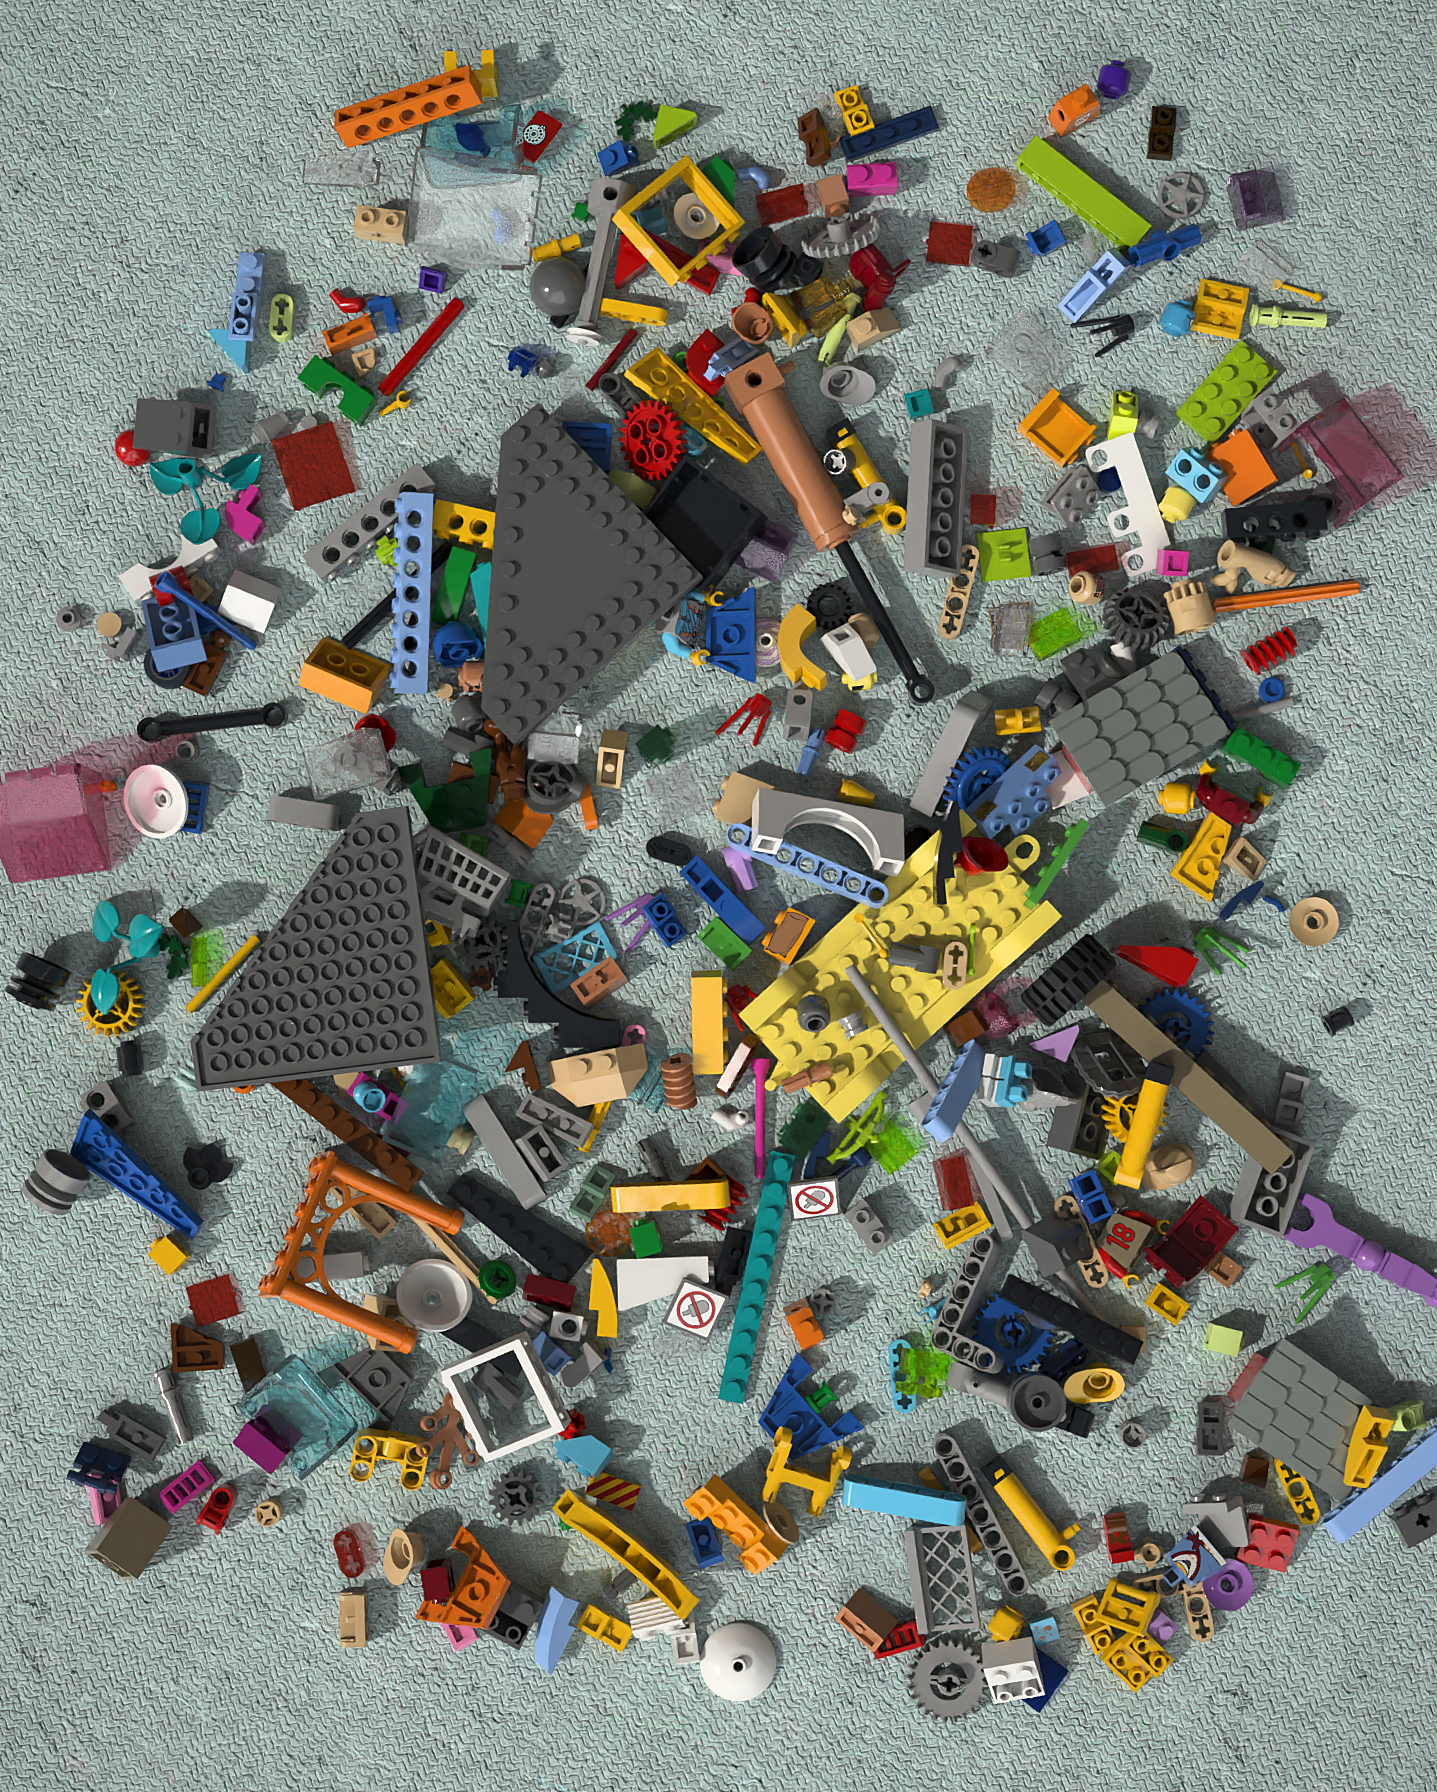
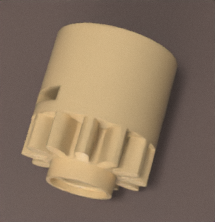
[1163,578,1217,636]

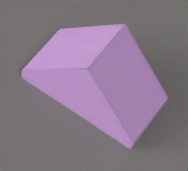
[1029,1025,1080,1062]

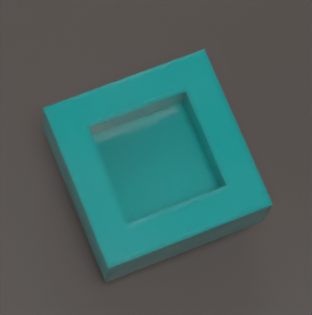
[903,388,934,420]

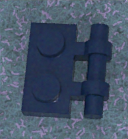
[66,1441,132,1495]

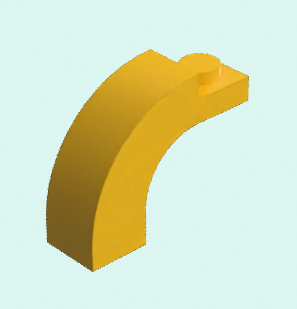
[778,603,827,692]

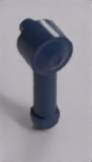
[828,1145,873,1181]

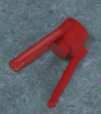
[715,693,772,746]
[724,984,759,1031]

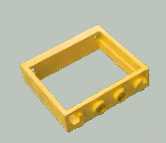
[612,155,745,287]

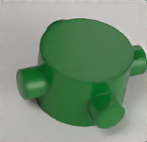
[571,202,589,223]

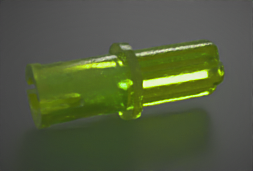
[189,937,210,987]

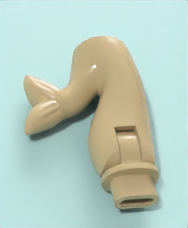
[1209,540,1296,595]

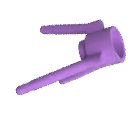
[604,893,654,954]

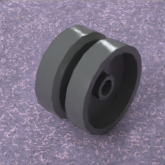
[1006,1371,1066,1432]

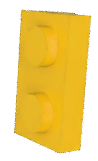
[431,958,477,1019]

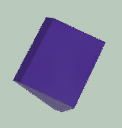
[419,266,448,294]

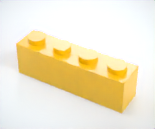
[691,970,728,1074]

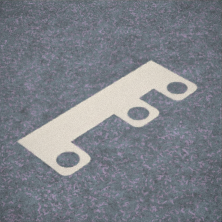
[1085,432,1172,577]

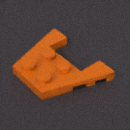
[415,1526,511,1629]

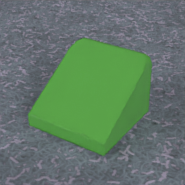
[456,833,490,859]

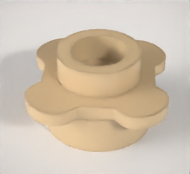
[1134,1537,1164,1568]

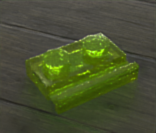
[1021,607,1082,663]
[857,1114,918,1176]

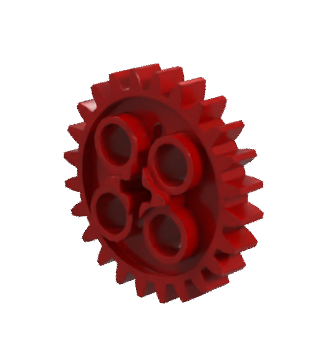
[619,399,688,481]

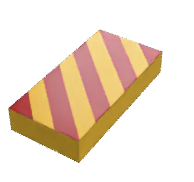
[585,1472,641,1511]

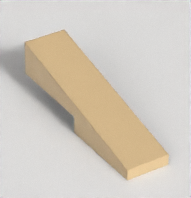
[307,1149,398,1240]

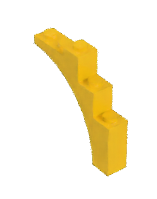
[552,1488,700,1620]

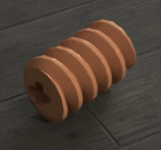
[660,1053,697,1110]

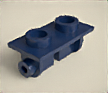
[1038,1337,1089,1382]

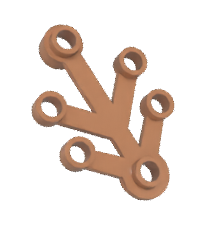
[416,1391,479,1490]

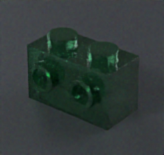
[635,724,675,769]
[777,1100,832,1159]

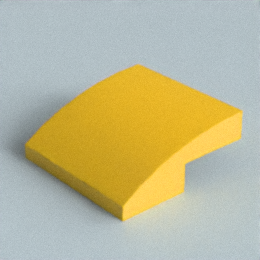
[1190,278,1249,340]

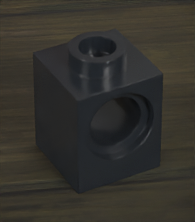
[790,252,824,293]

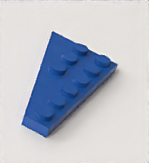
[69,1108,204,1240]

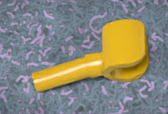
[379,390,411,417]

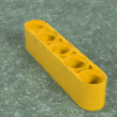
[610,1179,731,1212]

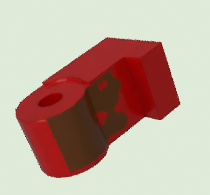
[1102,1511,1135,1564]

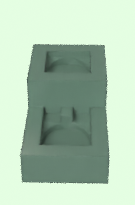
[569,1164,617,1223]

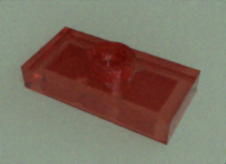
[1065,545,1119,579]

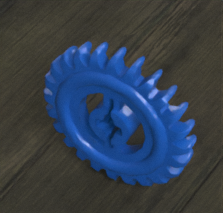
[943,745,1013,811]
[1139,988,1215,1057]
[971,1293,1055,1373]

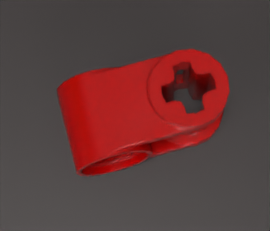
[195,1483,238,1535]

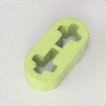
[269,293,295,342]

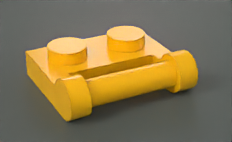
[1095,1577,1161,1637]

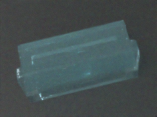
[629,1051,666,1113]

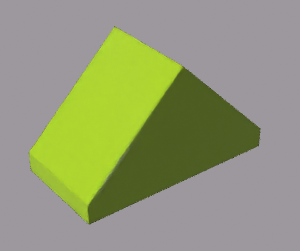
[653,104,697,150]

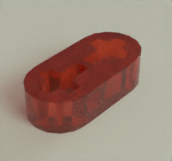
[333,1528,365,1578]

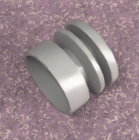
[22,1149,91,1215]

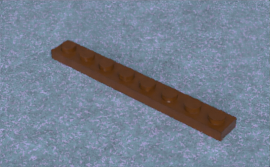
[270,1078,425,1193]

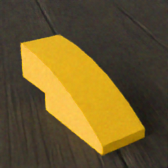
[589,1257,618,1338]
[1344,1405,1394,1488]

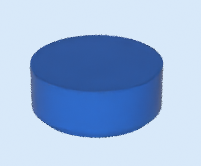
[1258,677,1285,703]

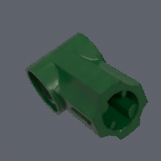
[1136,821,1188,855]

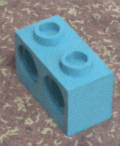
[1165,446,1229,503]

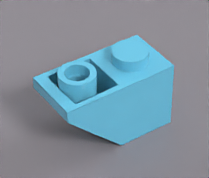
[553,1435,614,1479]

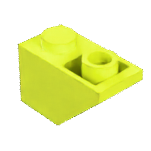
[1107,391,1138,441]

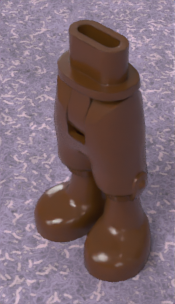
[484,719,529,802]

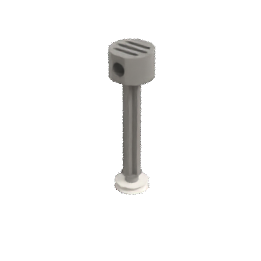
[565,177,638,347]

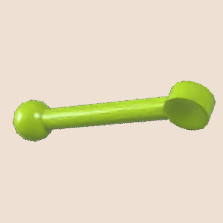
[966,923,976,976]

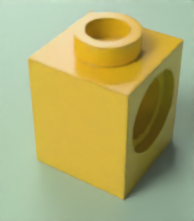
[148,1235,192,1275]

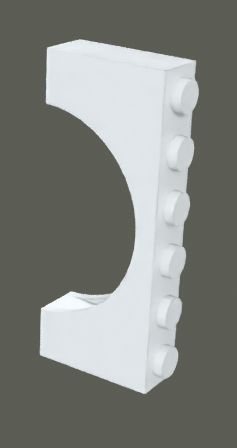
[751,787,905,877]

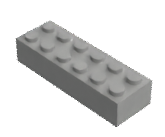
[904,419,968,579]

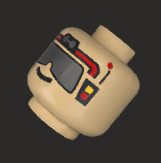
[1069,571,1106,606]

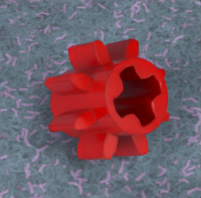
[557,1408,586,1440]

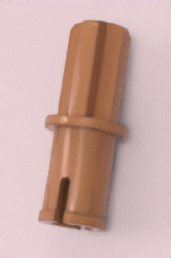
[782,1061,833,1093]

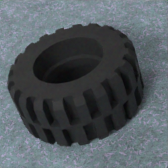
[1021,934,1116,1026]

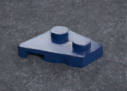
[562,421,612,473]

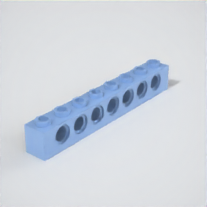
[389,492,433,695]

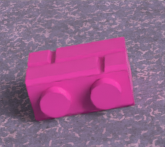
[846,162,898,198]

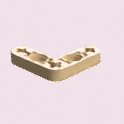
[1129,1570,1214,1642]

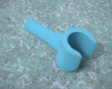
[919,1296,948,1324]

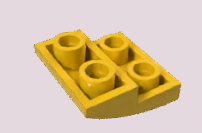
[1099,1632,1174,1693]

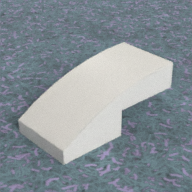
[670,1609,700,1666]

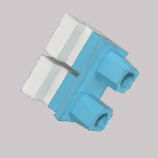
[977,1053,1033,1107]

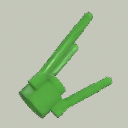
[1193,925,1249,976]
[1275,1263,1336,1324]

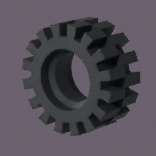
[806,582,852,630]

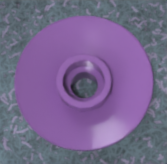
[1202,1558,1253,1611]

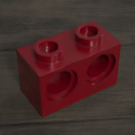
[420,1557,455,1604]

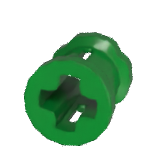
[504,879,532,909]
[805,1381,838,1415]

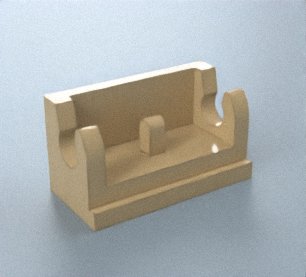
[339,1590,369,1648]

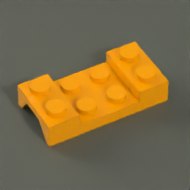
[682,1474,789,1575]

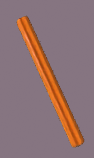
[1212,581,1360,613]

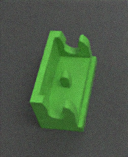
[697,916,752,971]

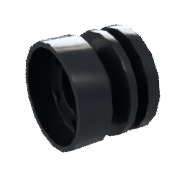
[732,226,798,294]
[4,951,72,1012]

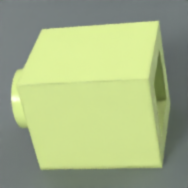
[1203,1322,1245,1357]

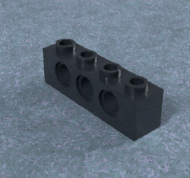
[1221,500,1328,545]

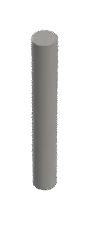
[1231,697,1294,723]

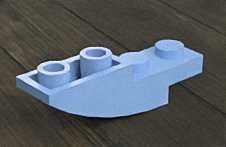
[228,252,265,341]

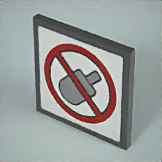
[787,1176,841,1221]
[662,1277,729,1341]

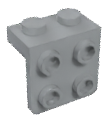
[1182,1493,1251,1548]

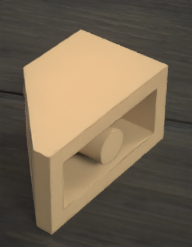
[846,307,901,352]
[596,729,628,789]

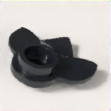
[183,1142,233,1190]

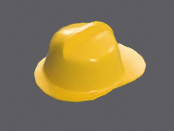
[1063,1362,1125,1404]

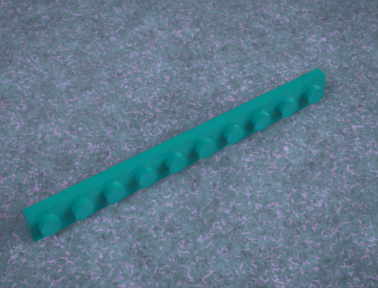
[718,1150,795,1404]

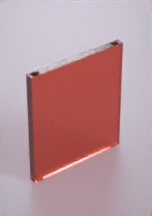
[271,421,356,511]

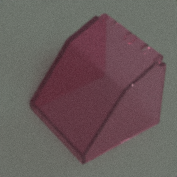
[1277,398,1407,529]
[0,763,112,884]

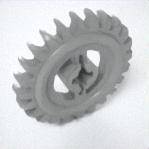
[801,213,881,258]
[906,1638,989,1724]

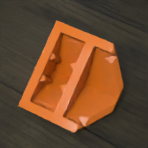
[493,800,553,849]

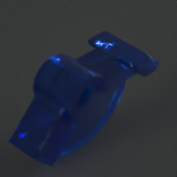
[455,122,490,157]

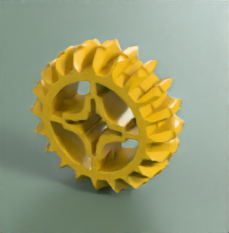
[76,970,145,1037]
[1101,1093,1169,1143]

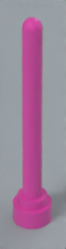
[751,1058,771,1179]

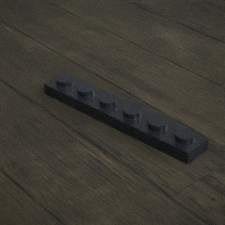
[998,1274,1144,1365]

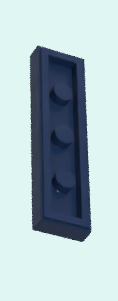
[839,105,939,163]

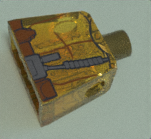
[790,277,853,339]

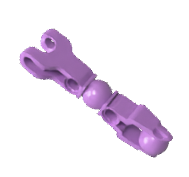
[1283,1193,1437,1308]

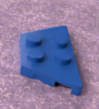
[706,587,757,684]

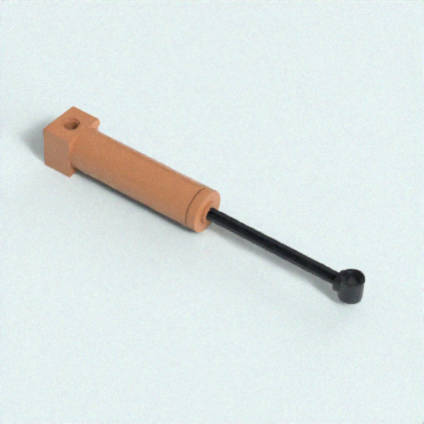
[724,352,935,706]

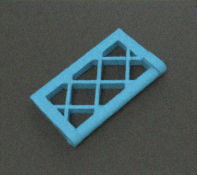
[532,920,619,994]

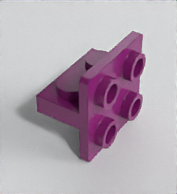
[233,1404,303,1474]

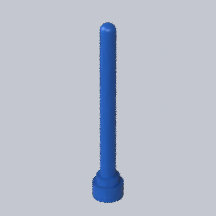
[154,571,257,650]

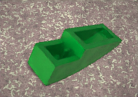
[431,546,478,625]

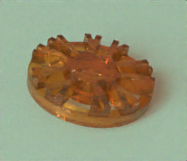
[585,1210,631,1257]

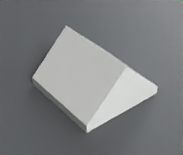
[217,569,282,634]

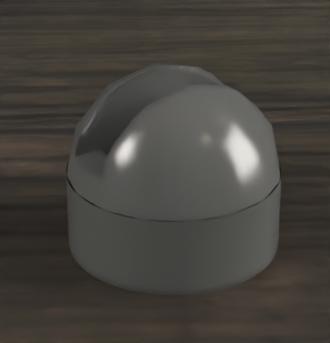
[535,357,557,379]

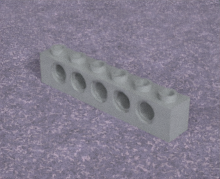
[302,462,439,584]

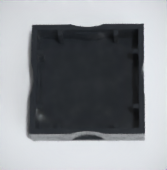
[642,454,768,598]

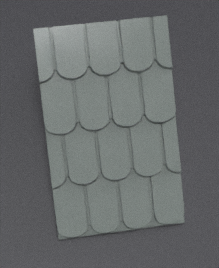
[1049,650,1231,807]
[1225,1337,1390,1503]

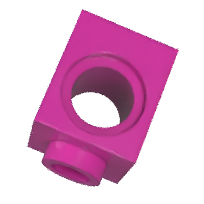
[1156,549,1189,576]

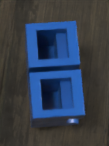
[1068,1169,1114,1224]

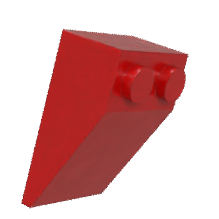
[1110,945,1199,988]

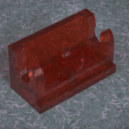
[755,183,809,227]
[932,1156,974,1211]

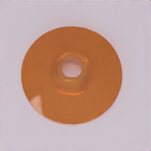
[966,168,1015,213]

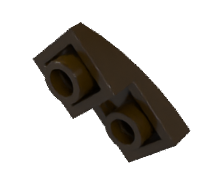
[1146,106,1177,161]
[229,1337,271,1397]

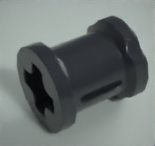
[1321,1006,1355,1037]

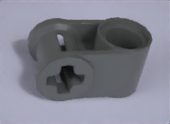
[971,240,1021,278]
[599,372,642,419]

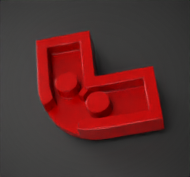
[685,328,725,398]

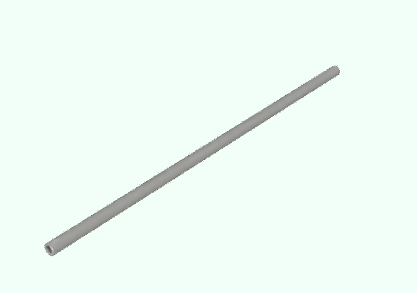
[844,964,1102,1320]

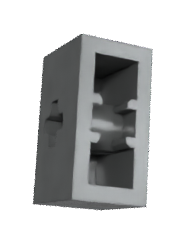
[1388,1493,1437,1549]

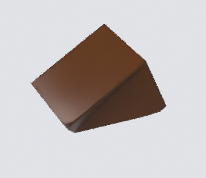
[168,907,203,939]
[1238,1454,1270,1488]

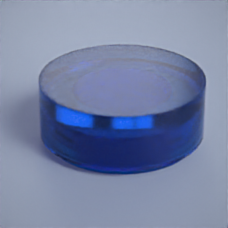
[1097,467,1122,493]

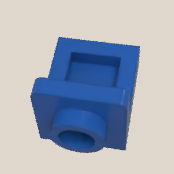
[597,140,640,177]
[1025,219,1068,257]
[367,296,402,334]

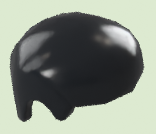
[904,824,932,860]

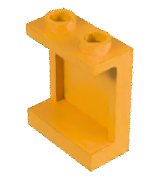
[1018,387,1097,468]

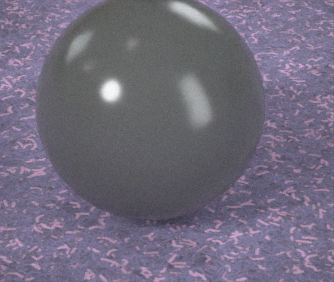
[529,257,586,316]

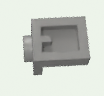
[101,627,142,662]

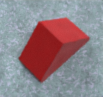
[614,234,648,290]

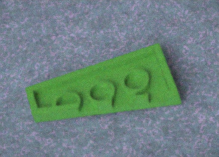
[1023,818,1090,910]

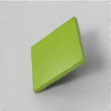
[976,528,1031,583]

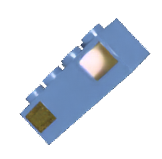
[964,744,1062,840]

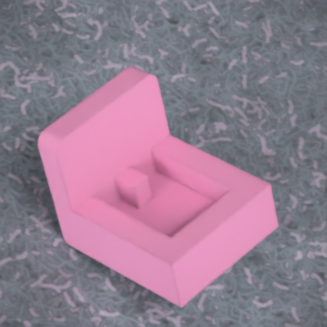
[439,1623,480,1652]

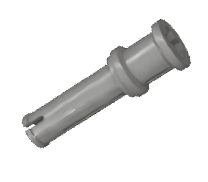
[150,1366,194,1445]

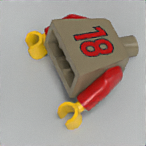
[1090,1210,1170,1289]

